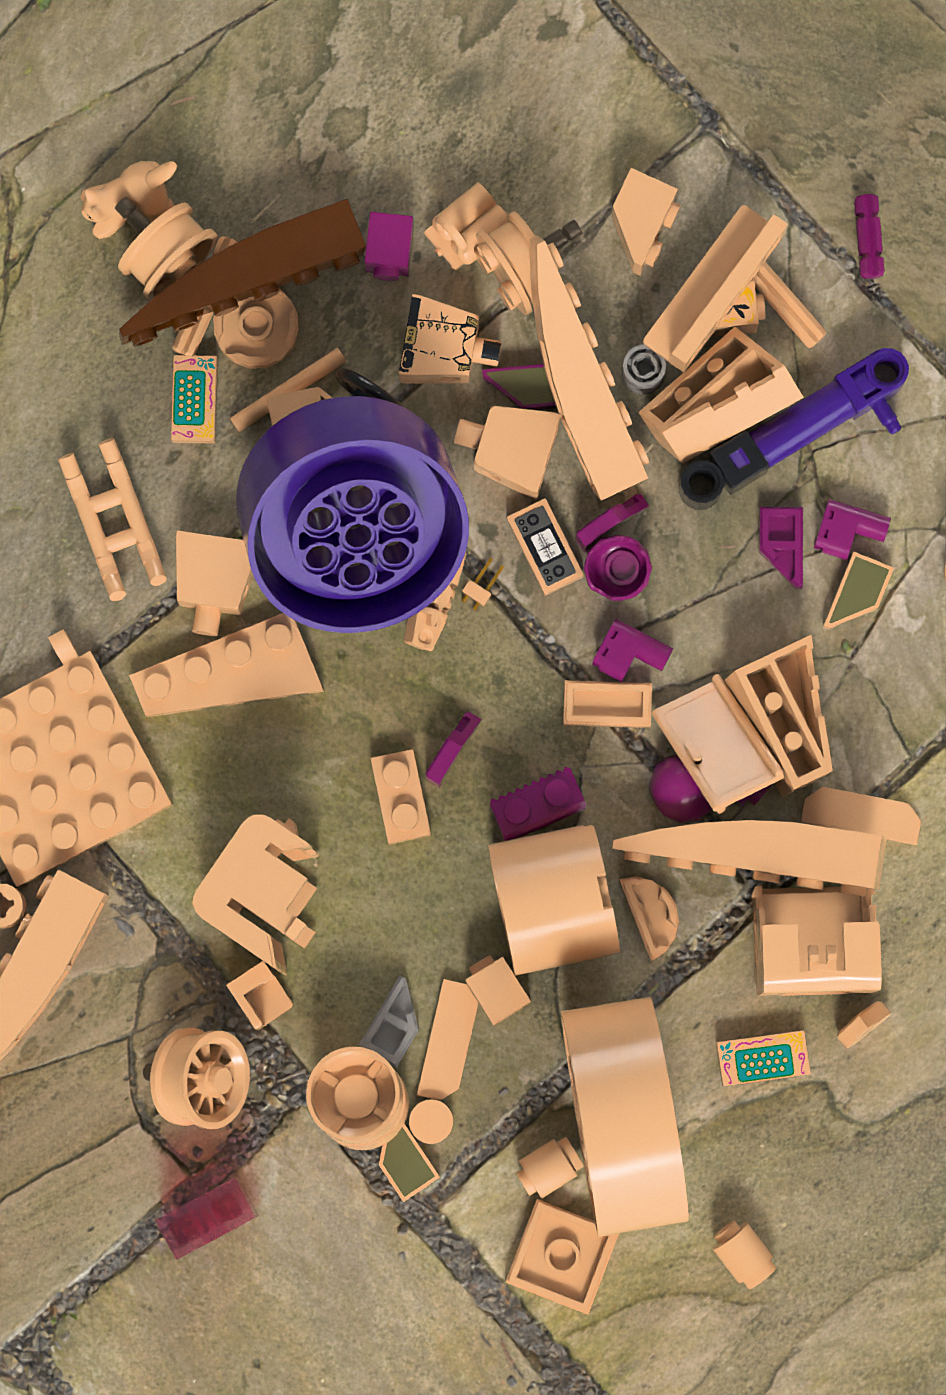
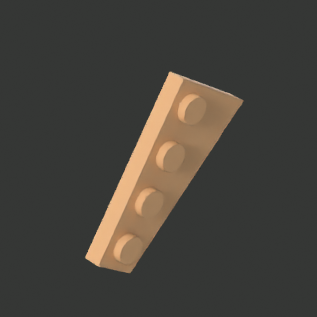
[129,613,324,717]

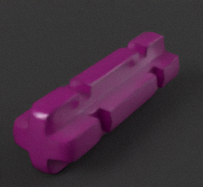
[854,194,885,279]

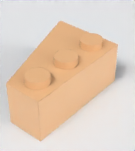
[638,327,804,464]
[724,634,833,798]

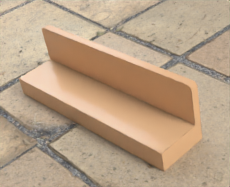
[643,205,788,373]

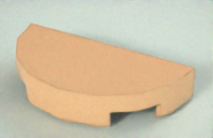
[619,876,679,961]

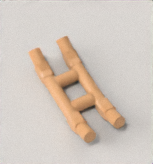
[58,438,167,601]

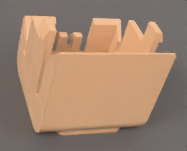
[191,814,319,976]
[751,886,882,996]

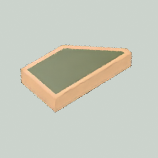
[823,552,894,630]
[379,1123,440,1202]

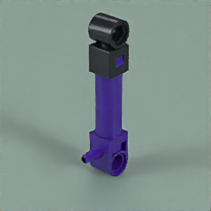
[679,348,909,510]

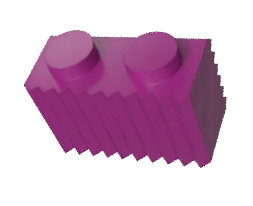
[490,767,586,841]

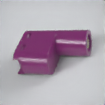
[814,499,891,560]
[592,619,674,682]

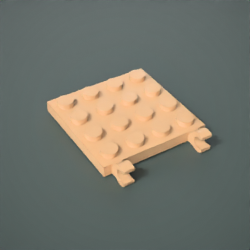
[0,629,173,888]

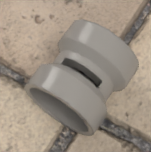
[621,344,666,395]

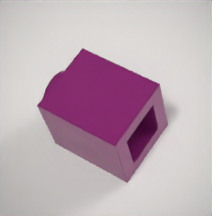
[365,212,414,281]

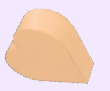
[837,1001,891,1049]

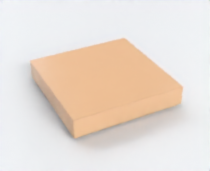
[505,1199,619,1315]

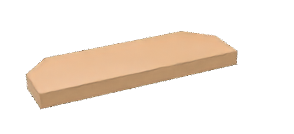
[800,787,921,845]
[417,979,479,1101]

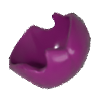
[583,535,653,601]
[649,755,712,823]

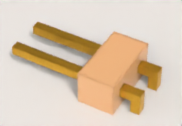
[462,558,504,611]

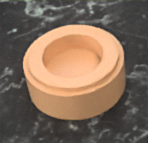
[409,1099,453,1144]

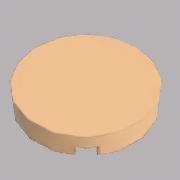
[213,288,299,369]

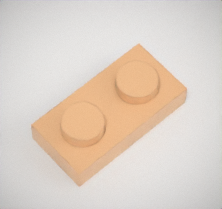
[370,749,431,845]

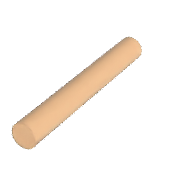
[229,347,347,432]

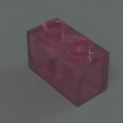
[155,1177,259,1260]

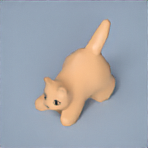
[80,161,177,239]

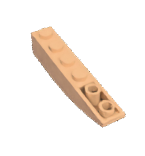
[529,236,649,500]
[612,820,887,897]
[0,870,109,1061]

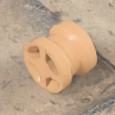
[0,884,27,929]

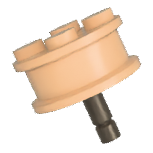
[474,211,583,316]

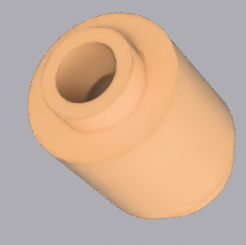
[516,1136,585,1198]
[712,1220,777,1289]

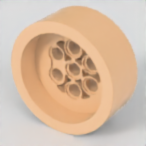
[561,997,689,1237]

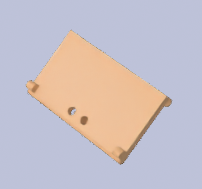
[651,674,784,814]

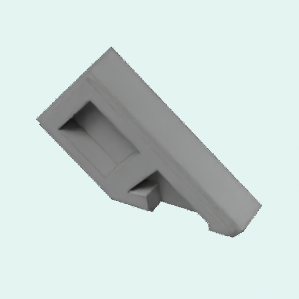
[358,975,419,1068]

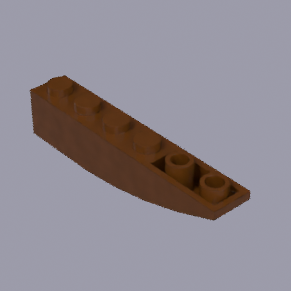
[119,199,366,347]

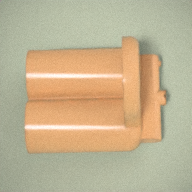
[424,182,508,270]

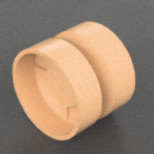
[306,1047,409,1150]

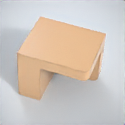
[226,961,293,1030]

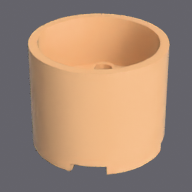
[488,825,620,976]

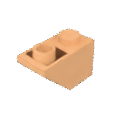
[612,168,681,276]

